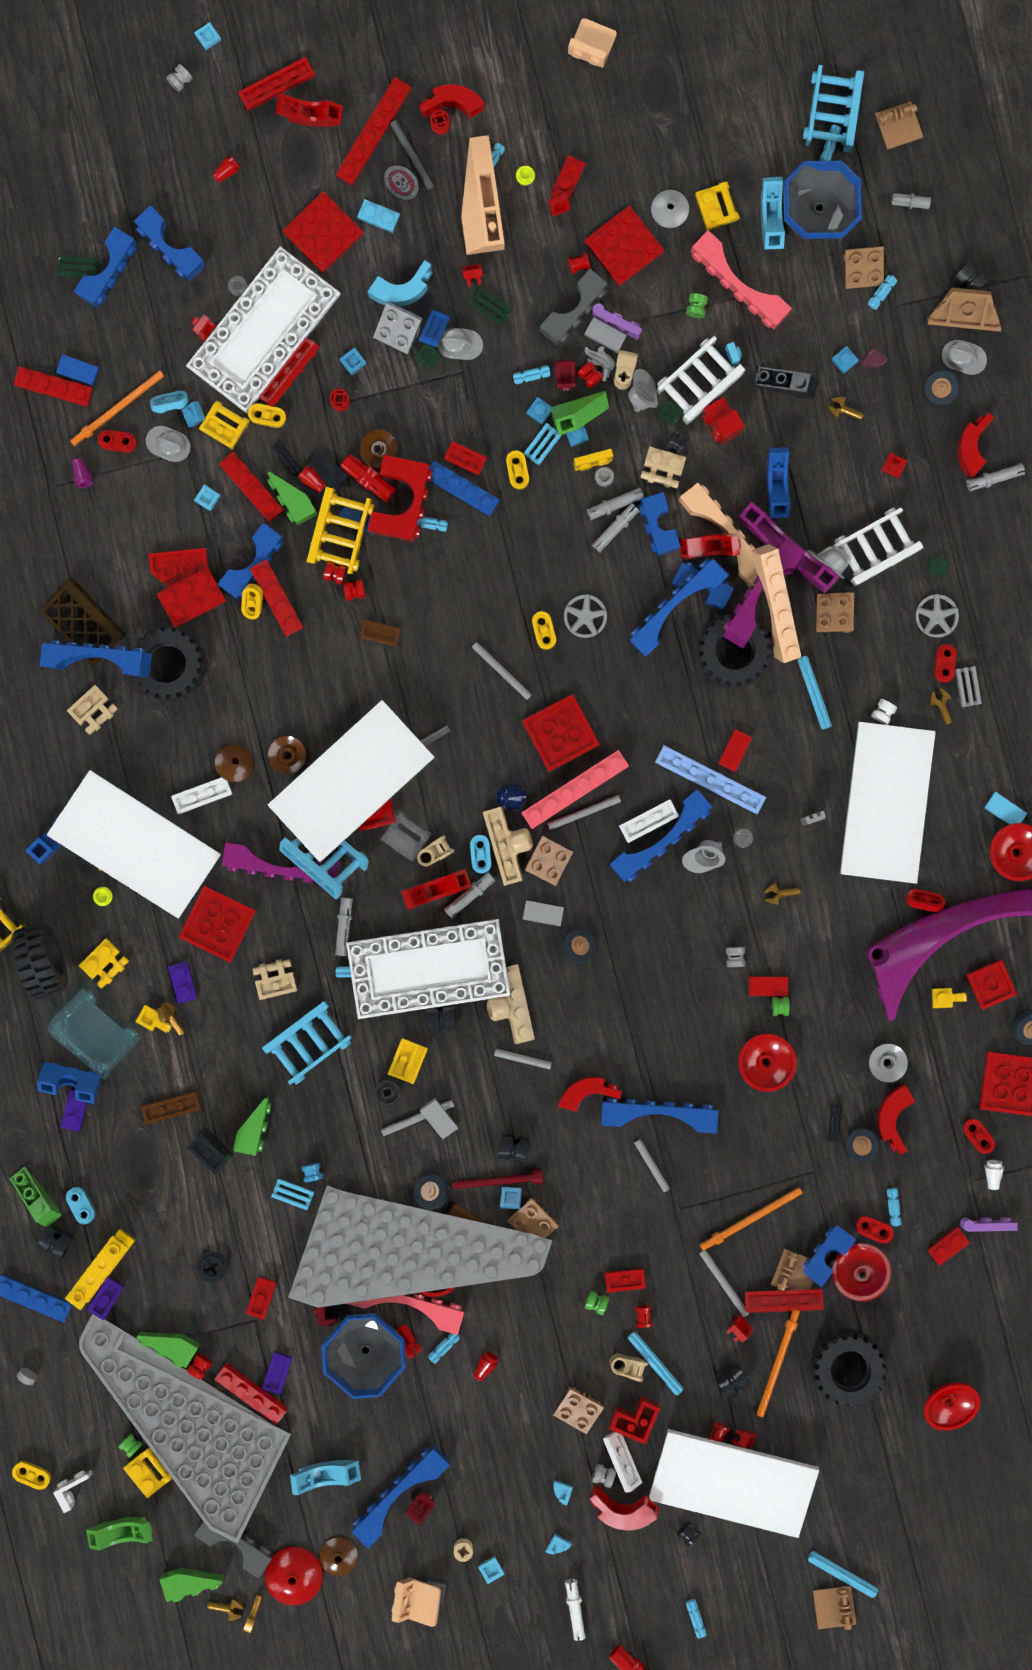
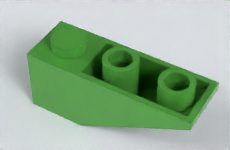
[550,391,609,435]
[267,472,318,525]
[233,1096,272,1156]
[10,1166,62,1227]
[137,1332,200,1368]
[160,1568,225,1602]

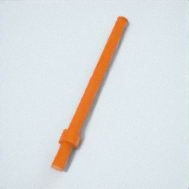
[69,370,164,446]
[699,1187,803,1251]
[756,1311,800,1417]

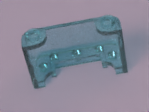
[48,988,140,1080]

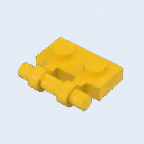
[79,938,129,988]

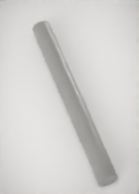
[472,642,532,700]
[547,795,621,830]
[381,1099,455,1136]
[699,1250,749,1317]

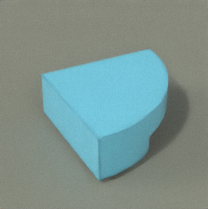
[554,1480,573,1506]
[546,1533,572,1554]

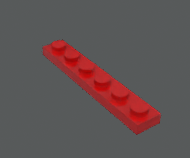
[336,77,411,186]

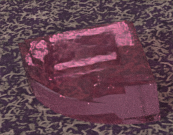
[861,348,888,368]

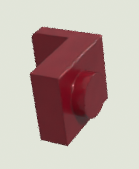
[555,360,576,390]
[313,1306,338,1327]
[404,1492,436,1525]

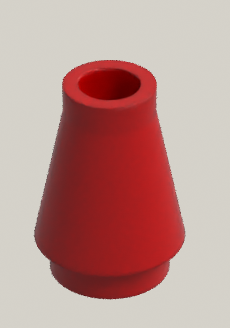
[212,155,241,183]
[298,465,327,493]
[473,1351,499,1381]

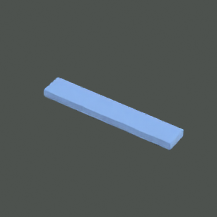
[655,745,766,814]

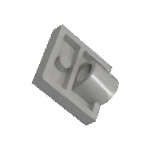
[373,301,423,354]

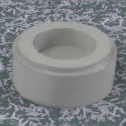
[595,467,614,487]
[17,1368,37,1385]

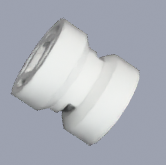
[871,699,897,725]

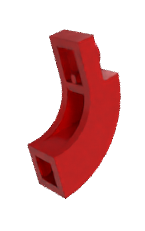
[419,84,485,119]
[276,93,343,127]
[957,413,995,479]
[558,1076,622,1112]

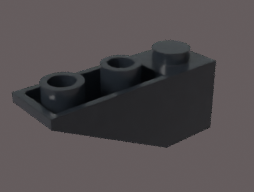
[754,367,819,400]

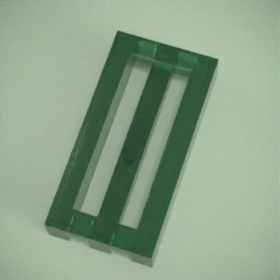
[57,255,98,278]
[469,288,511,326]

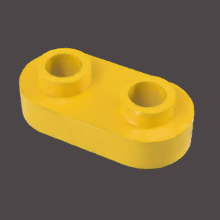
[248,404,286,428]
[506,451,529,490]
[241,584,263,619]
[532,611,556,650]
[12,1461,51,1490]

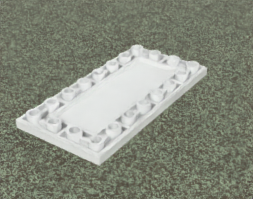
[186,246,341,414]
[268,700,435,862]
[840,722,935,884]
[47,770,221,919]
[346,919,510,1019]
[649,1429,819,1538]

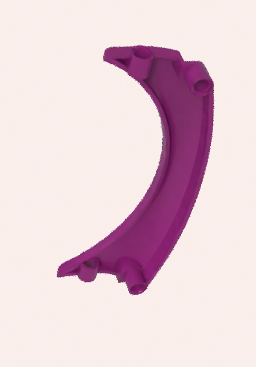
[866,888,1032,1021]

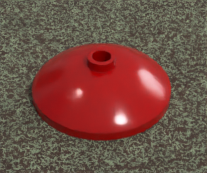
[990,823,1032,881]
[738,1034,796,1092]
[832,1243,891,1301]
[923,1382,980,1430]
[265,1546,323,1605]

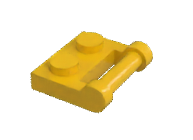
[695,182,740,230]
[199,401,250,450]
[123,1447,172,1498]

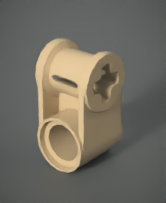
[614,350,638,390]
[417,835,454,867]
[609,1353,648,1382]

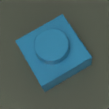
[831,346,859,374]
[340,348,367,376]
[526,397,551,425]
[182,401,205,427]
[566,426,589,447]
[500,1187,522,1209]

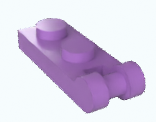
[592,303,642,340]
[959,1217,1018,1232]

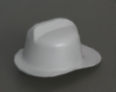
[438,328,483,360]
[942,340,987,375]
[628,369,658,412]
[146,426,191,462]
[808,546,851,579]
[682,840,725,873]

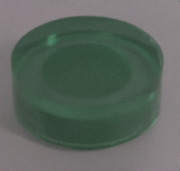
[928,557,948,577]

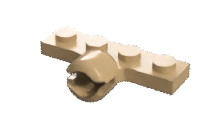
[483,807,533,886]
[487,964,535,1044]

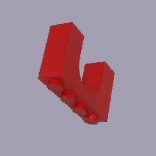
[368,455,432,542]

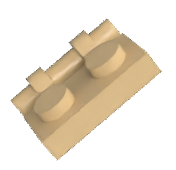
[641,447,686,488]
[67,685,118,735]
[252,959,298,1000]

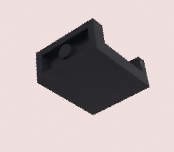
[187,1129,234,1175]

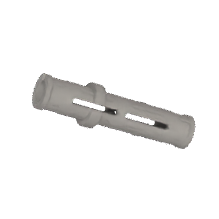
[966,463,1025,492]
[586,487,644,521]
[591,503,640,553]
[444,872,495,918]
[335,897,353,956]

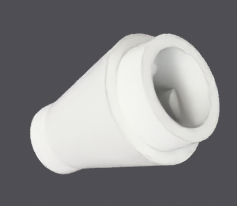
[985,1160,1004,1190]

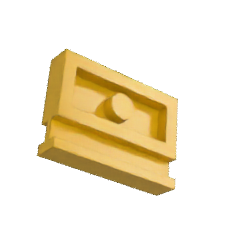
[573,449,613,471]
[388,1038,428,1084]

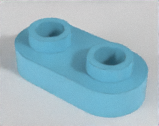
[150,391,189,413]
[470,835,491,873]
[66,1187,96,1224]

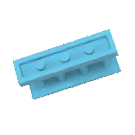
[803,65,864,153]
[279,838,369,899]
[262,1000,353,1085]

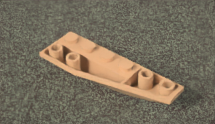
[461,135,504,255]

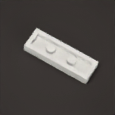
[171,778,233,814]
[619,800,679,843]
[603,1431,642,1492]

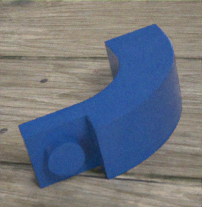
[767,447,790,518]

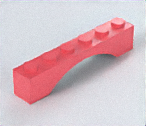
[691,231,792,329]
[521,750,629,829]
[346,1293,464,1335]

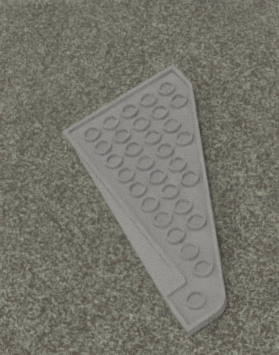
[288,1186,552,1308]
[79,1314,291,1543]

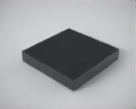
[294,451,348,503]

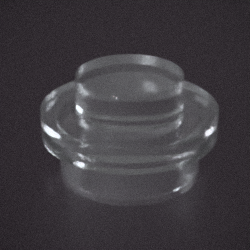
[228,276,247,296]
[733,828,753,848]

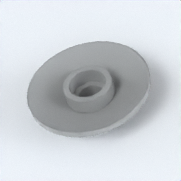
[651,190,689,228]
[869,1044,908,1082]

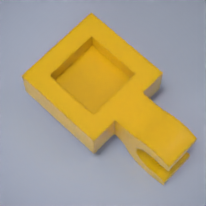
[931,988,967,1008]
[136,1005,172,1033]

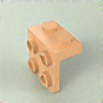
[568,18,617,68]
[392,1578,441,1627]

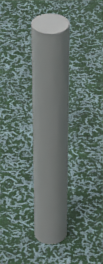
[494,1049,552,1070]
[634,1139,670,1192]

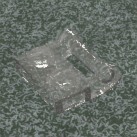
[381,812,432,862]

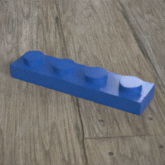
[429,461,500,517]
[0,1274,72,1323]

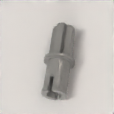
[891,193,931,209]

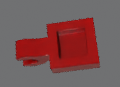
[395,1324,422,1359]

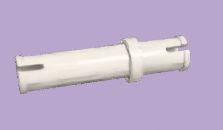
[565,1579,586,1641]

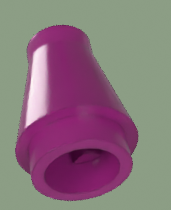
[72,458,93,488]

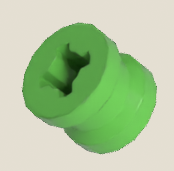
[772,997,789,1016]
[118,1433,142,1458]

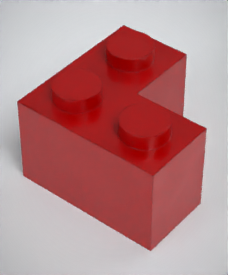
[702,397,745,445]
[609,1396,660,1444]

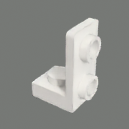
[53,1470,93,1513]

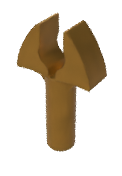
[828,397,864,420]
[930,688,952,725]
[764,884,801,905]
[157,1002,185,1036]
[243,1594,263,1633]
[207,1597,245,1621]

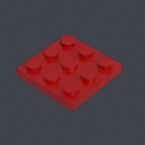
[282,191,364,273]
[584,205,665,287]
[522,694,600,772]
[179,886,256,963]
[979,1051,1032,1116]

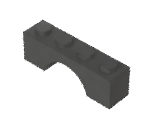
[540,269,607,345]
[194,1521,274,1579]

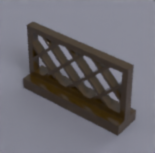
[39,579,127,667]

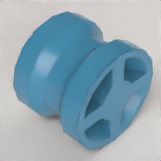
[301,1162,323,1182]

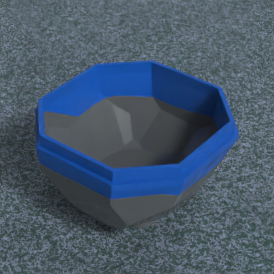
[784,161,862,239]
[321,1313,406,1399]

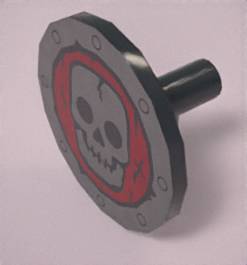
[384,164,420,200]

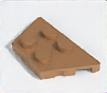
[927,288,1001,332]

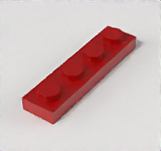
[238,57,315,111]
[259,337,320,407]
[13,366,93,407]
[219,452,284,523]
[249,559,303,637]
[745,1289,824,1313]
[214,1363,288,1425]

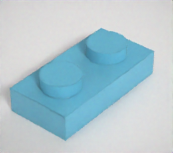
[357,199,400,233]

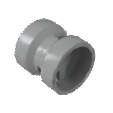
[166,64,193,92]
[726,947,746,967]
[591,1463,616,1488]

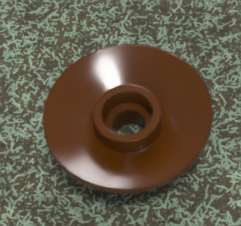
[360,429,397,468]
[268,736,306,774]
[215,745,253,782]
[320,1537,358,1576]

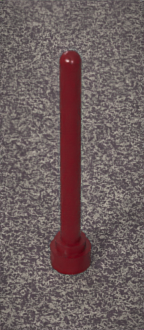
[451,1169,543,1189]

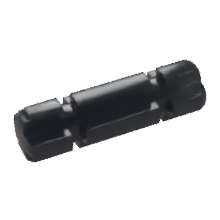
[273,441,302,476]
[827,1104,842,1142]

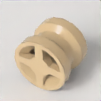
[454,1538,473,1562]

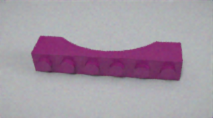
[737,502,840,594]
[723,539,805,648]
[222,843,341,884]

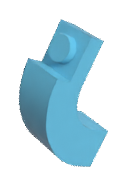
[761,177,785,249]
[368,260,433,307]
[290,1460,361,1495]

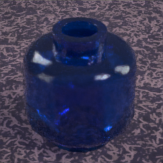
[497,784,526,809]

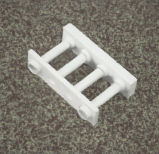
[657,336,745,425]
[833,507,924,587]

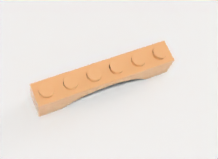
[679,483,758,589]
[751,544,801,663]

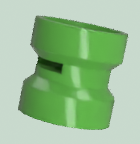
[686,293,708,318]
[584,1290,609,1315]

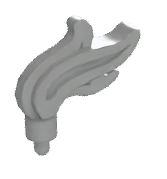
[584,346,614,382]

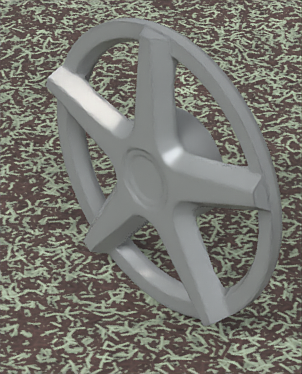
[916,594,959,638]
[564,595,607,638]

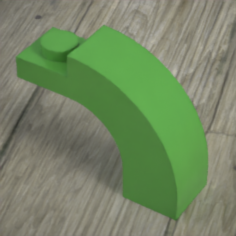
[86,1517,153,1550]

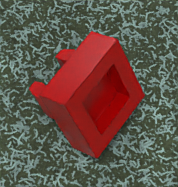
[548,190,570,217]
[462,264,483,286]
[191,315,217,341]
[881,453,907,479]
[727,1315,753,1342]
[732,1430,757,1450]

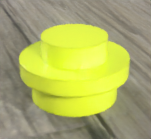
[516,166,535,185]
[93,887,113,906]

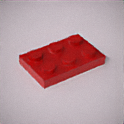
[157,567,226,628]

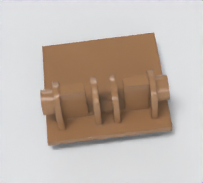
[875,102,923,150]
[843,246,884,289]
[816,593,854,633]
[525,836,573,886]
[507,1198,559,1238]
[771,1249,813,1291]
[553,1387,604,1434]
[813,1586,856,1630]

